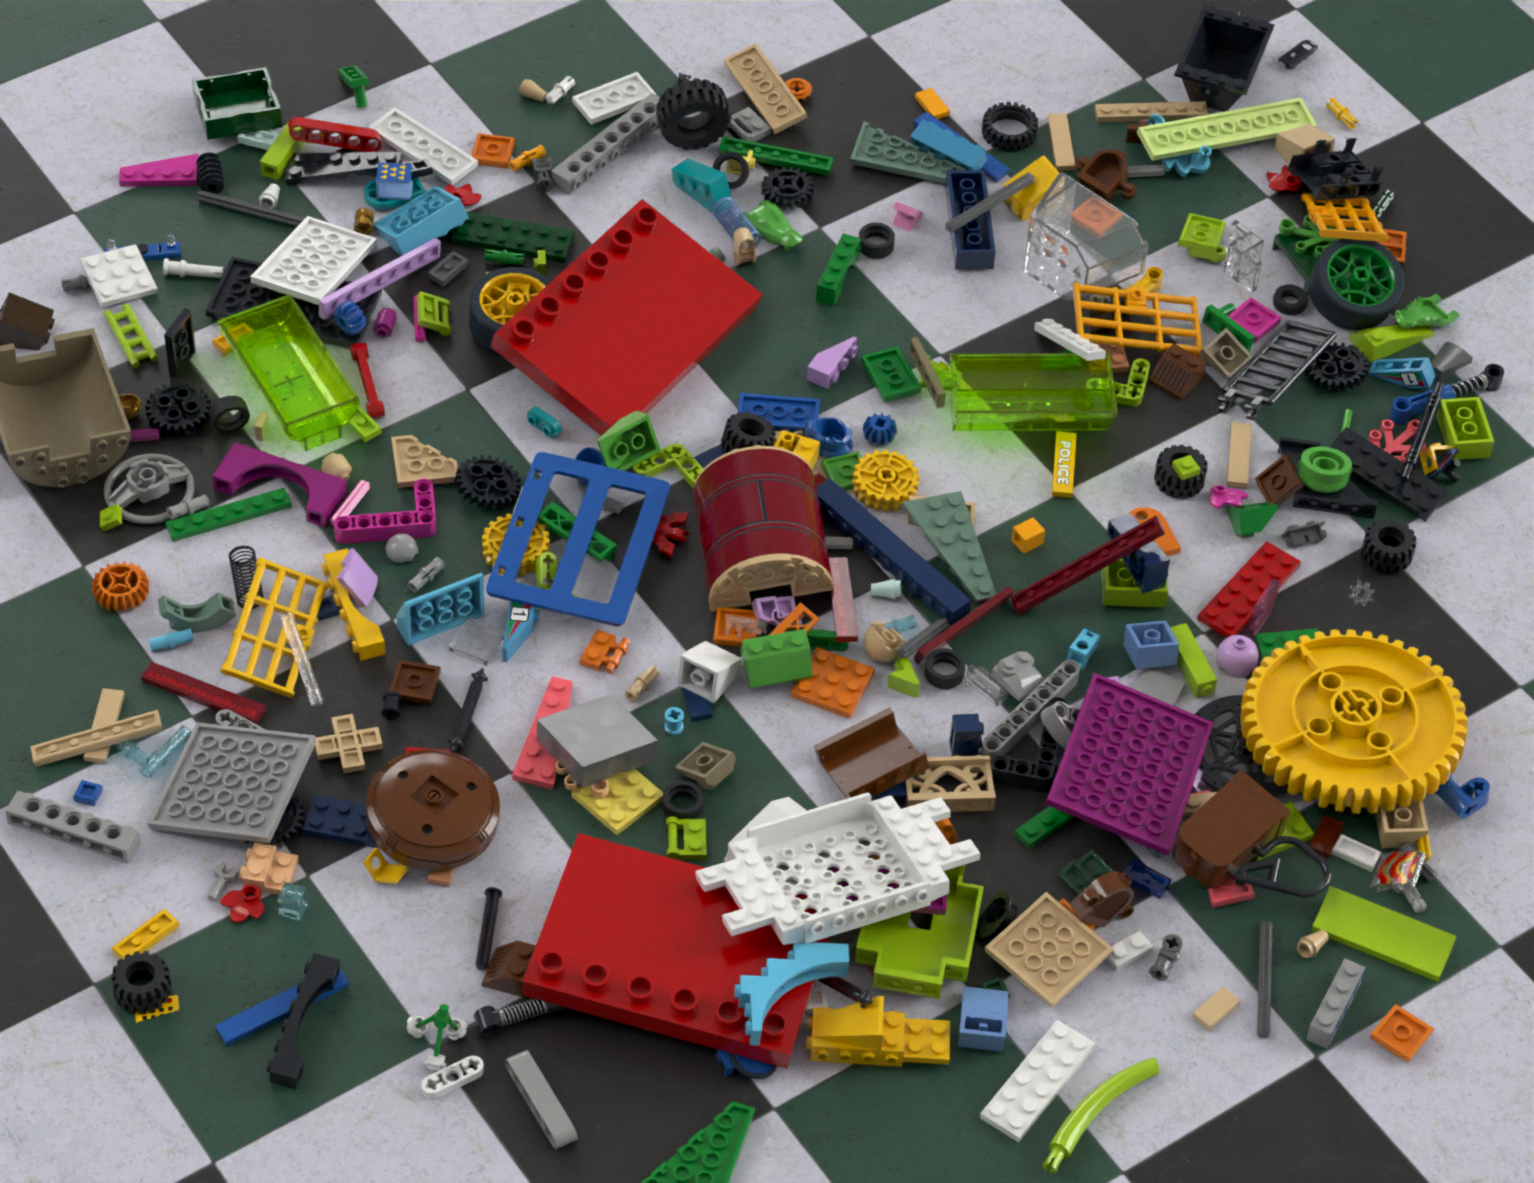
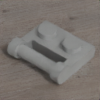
[729,107,772,142]

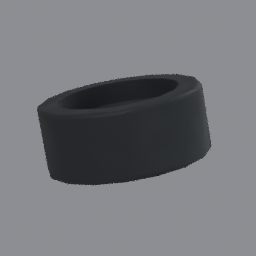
[713,152,749,189]
[859,222,895,259]
[209,395,250,433]
[924,648,965,689]
[662,781,704,819]

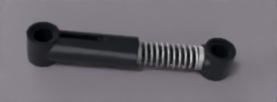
[473,999,570,1038]

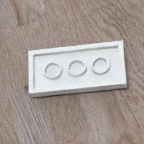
[572,72,656,125]

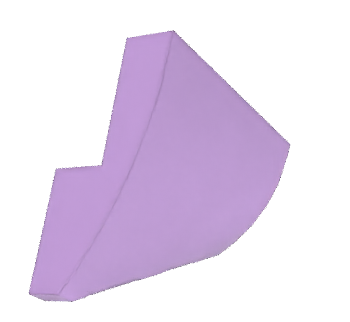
[751,596,802,626]

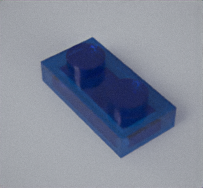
[1124,859,1172,899]

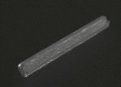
[281,612,323,707]

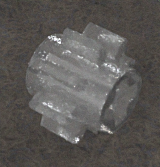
[1348,580,1375,607]

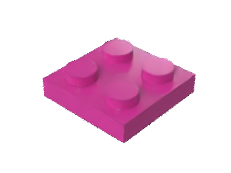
[1228,297,1281,342]

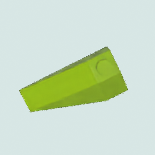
[1348,324,1434,363]

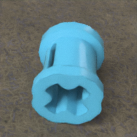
[664,707,684,735]

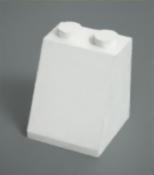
[677,641,742,703]

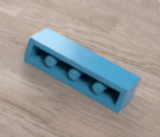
[910,120,987,170]

